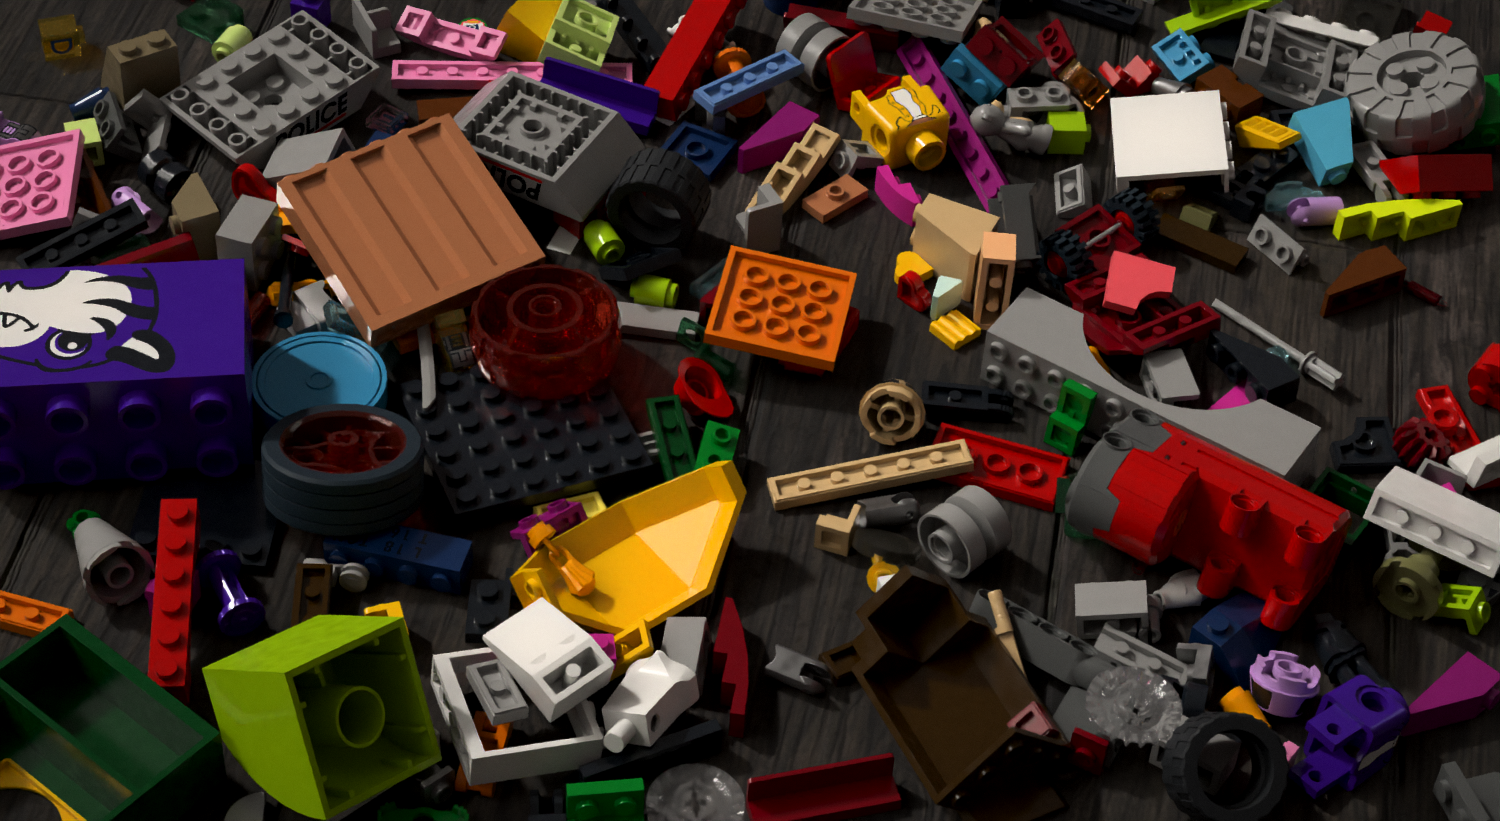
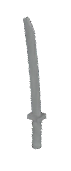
[416,324,436,411]

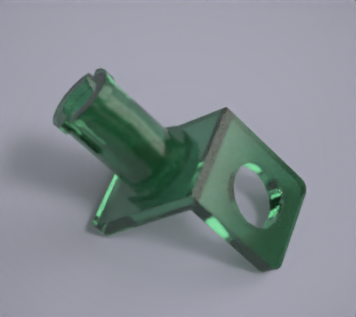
[676,317,737,382]

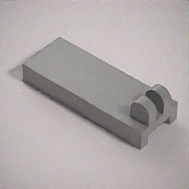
[1094,623,1189,689]

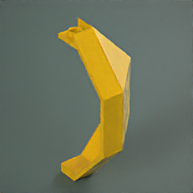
[509,460,747,636]

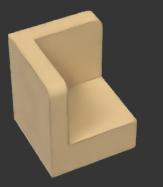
[814,504,861,556]

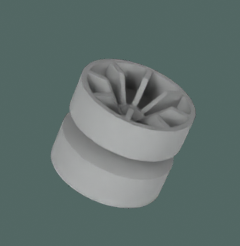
[775,13,850,92]
[917,485,1012,578]

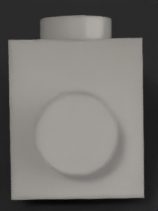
[1003,86,1071,117]
[123,89,172,161]

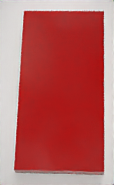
[932,422,1071,512]

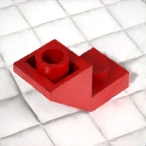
[1098,55,1163,97]

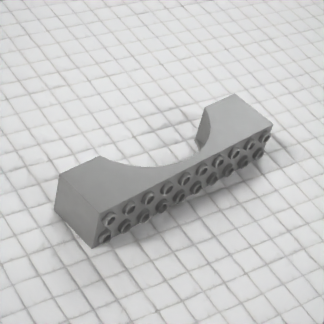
[980,287,1321,487]

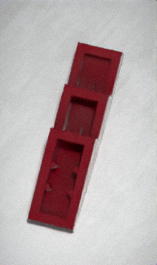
[712,597,749,738]

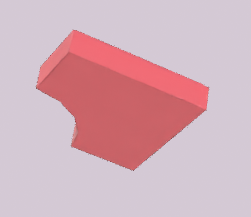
[1102,250,1176,315]

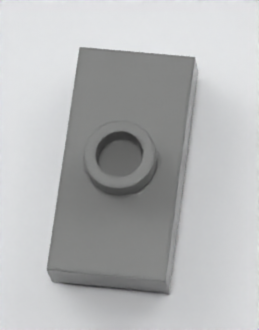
[466,659,529,726]

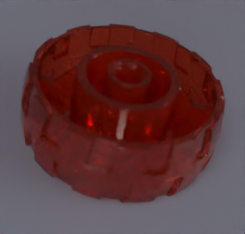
[469,264,622,400]

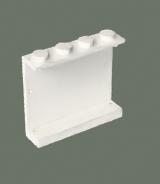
[1110,90,1235,194]

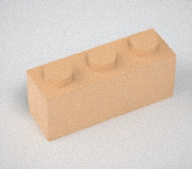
[973,231,1016,330]

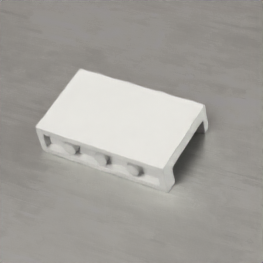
[1363,466,1500,578]

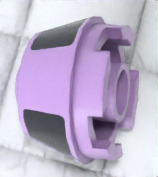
[1250,650,1321,718]

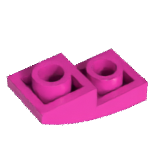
[874,165,923,227]

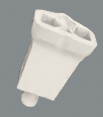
[602,650,700,753]

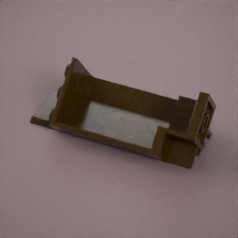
[851,564,1074,821]

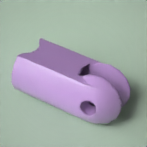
[111,186,163,235]
[1286,196,1344,227]

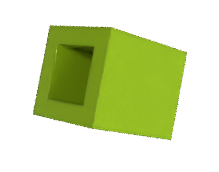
[1046,111,1091,154]

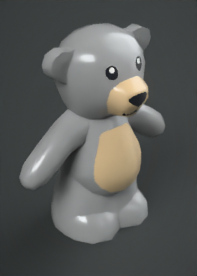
[969,100,1053,155]

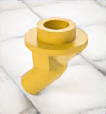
[867,551,899,593]

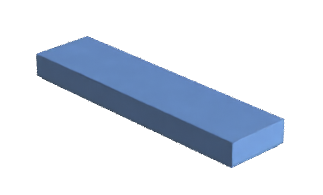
[693,49,804,115]

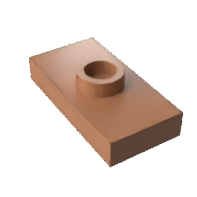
[802,174,868,224]

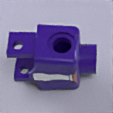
[1288,675,1410,799]

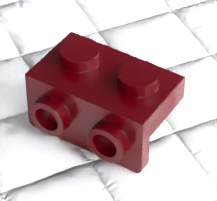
[1036,18,1083,89]

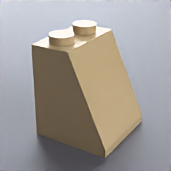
[910,193,1000,302]

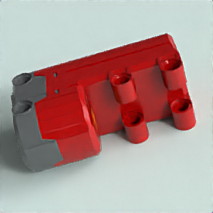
[1065,408,1352,631]

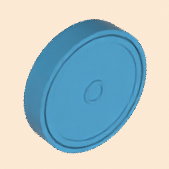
[252,332,388,430]

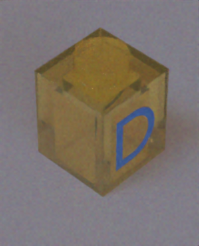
[37,14,86,61]

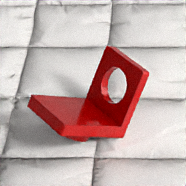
[1413,10,1453,34]

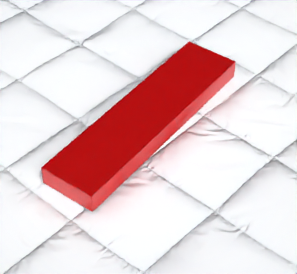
[1415,385,1500,491]

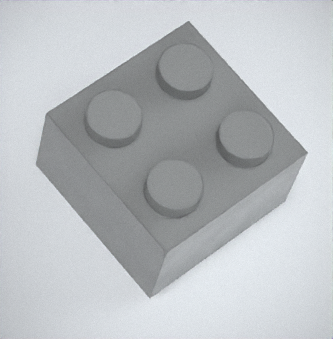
[215,194,285,292]

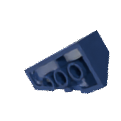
[1188,591,1283,691]

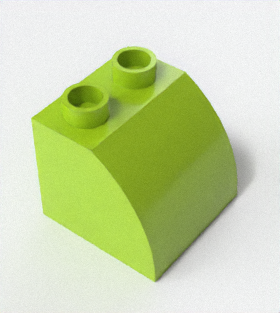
[202,615,442,820]

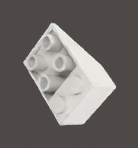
[482,597,615,723]

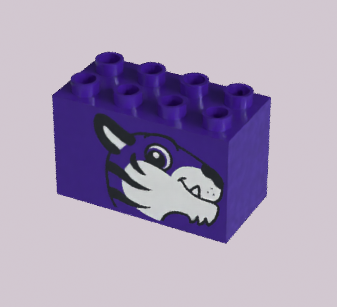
[0,258,255,490]

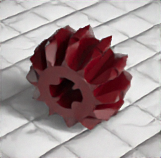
[1392,416,1451,471]

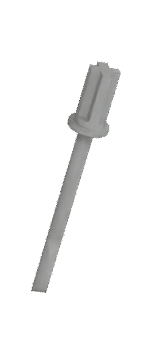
[1211,298,1345,391]

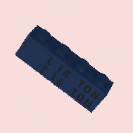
[323,525,473,595]

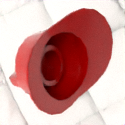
[673,357,734,418]

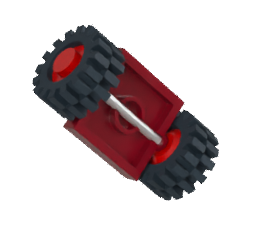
[1036,188,1161,291]

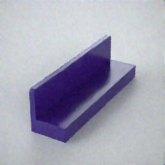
[540,57,660,136]

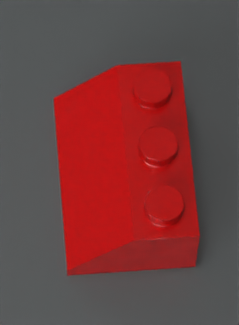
[1379,154,1493,199]

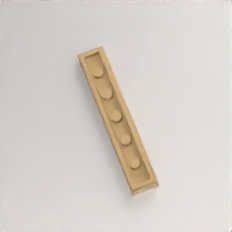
[767,439,974,511]

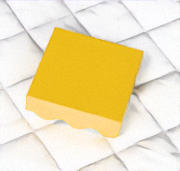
[929,309,981,351]

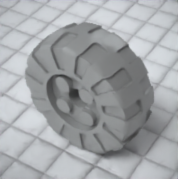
[1344,31,1486,156]

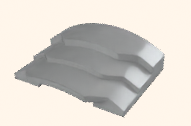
[1232,8,1359,109]

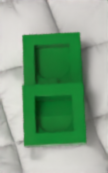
[1043,378,1098,457]

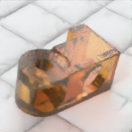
[1058,58,1109,110]

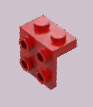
[826,31,901,112]

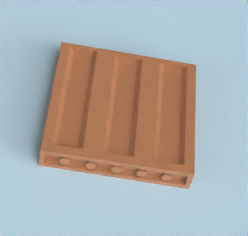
[276,113,546,348]

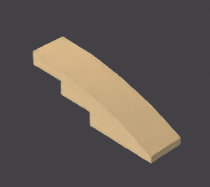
[745,122,841,214]

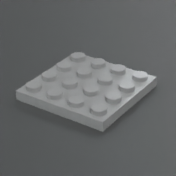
[846,0,983,45]

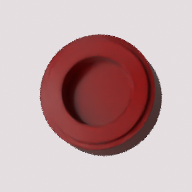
[1426,406,1460,438]

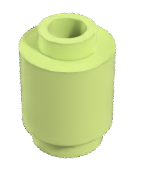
[211,24,253,62]

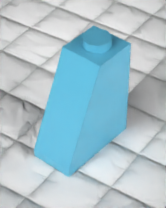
[1288,97,1353,187]

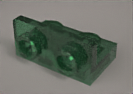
[176,0,245,44]

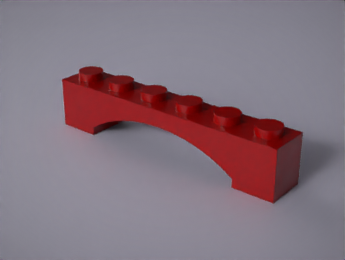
[148,498,201,708]

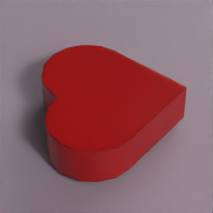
[897,270,932,312]

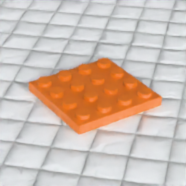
[703,245,857,372]

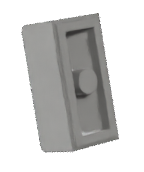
[1054,164,1093,218]

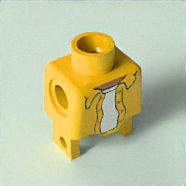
[850,75,950,171]

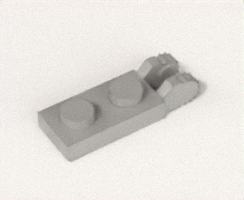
[1352,140,1410,202]

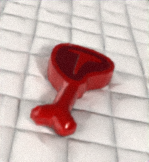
[231,163,277,203]

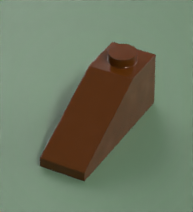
[1320,245,1407,318]

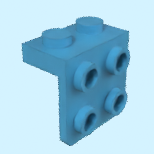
[940,41,1007,105]

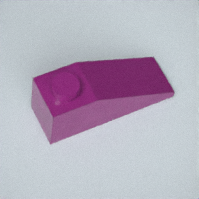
[737,101,820,174]
[1400,652,1500,737]

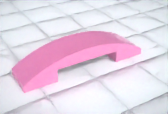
[394,5,509,61]

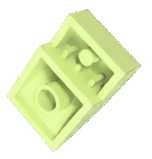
[537,0,620,72]

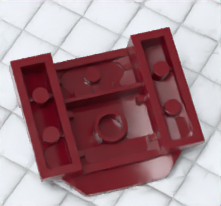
[1064,253,1221,356]

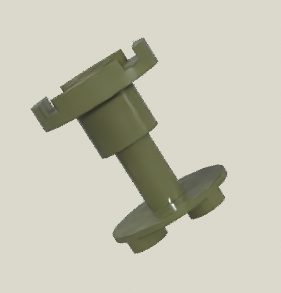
[1372,539,1467,620]

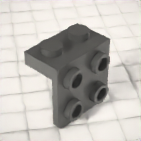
[1432,761,1500,821]

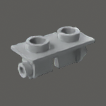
[1247,214,1310,275]

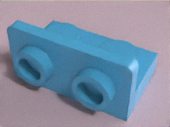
[1151,28,1216,84]

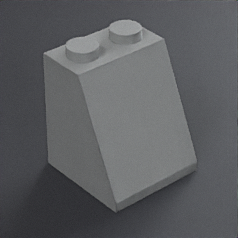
[263,128,356,189]

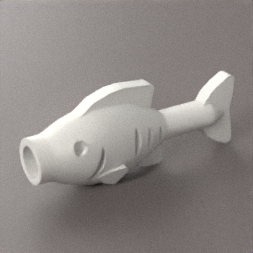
[1153,568,1209,611]

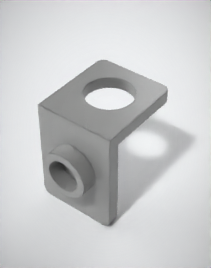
[1416,458,1468,495]

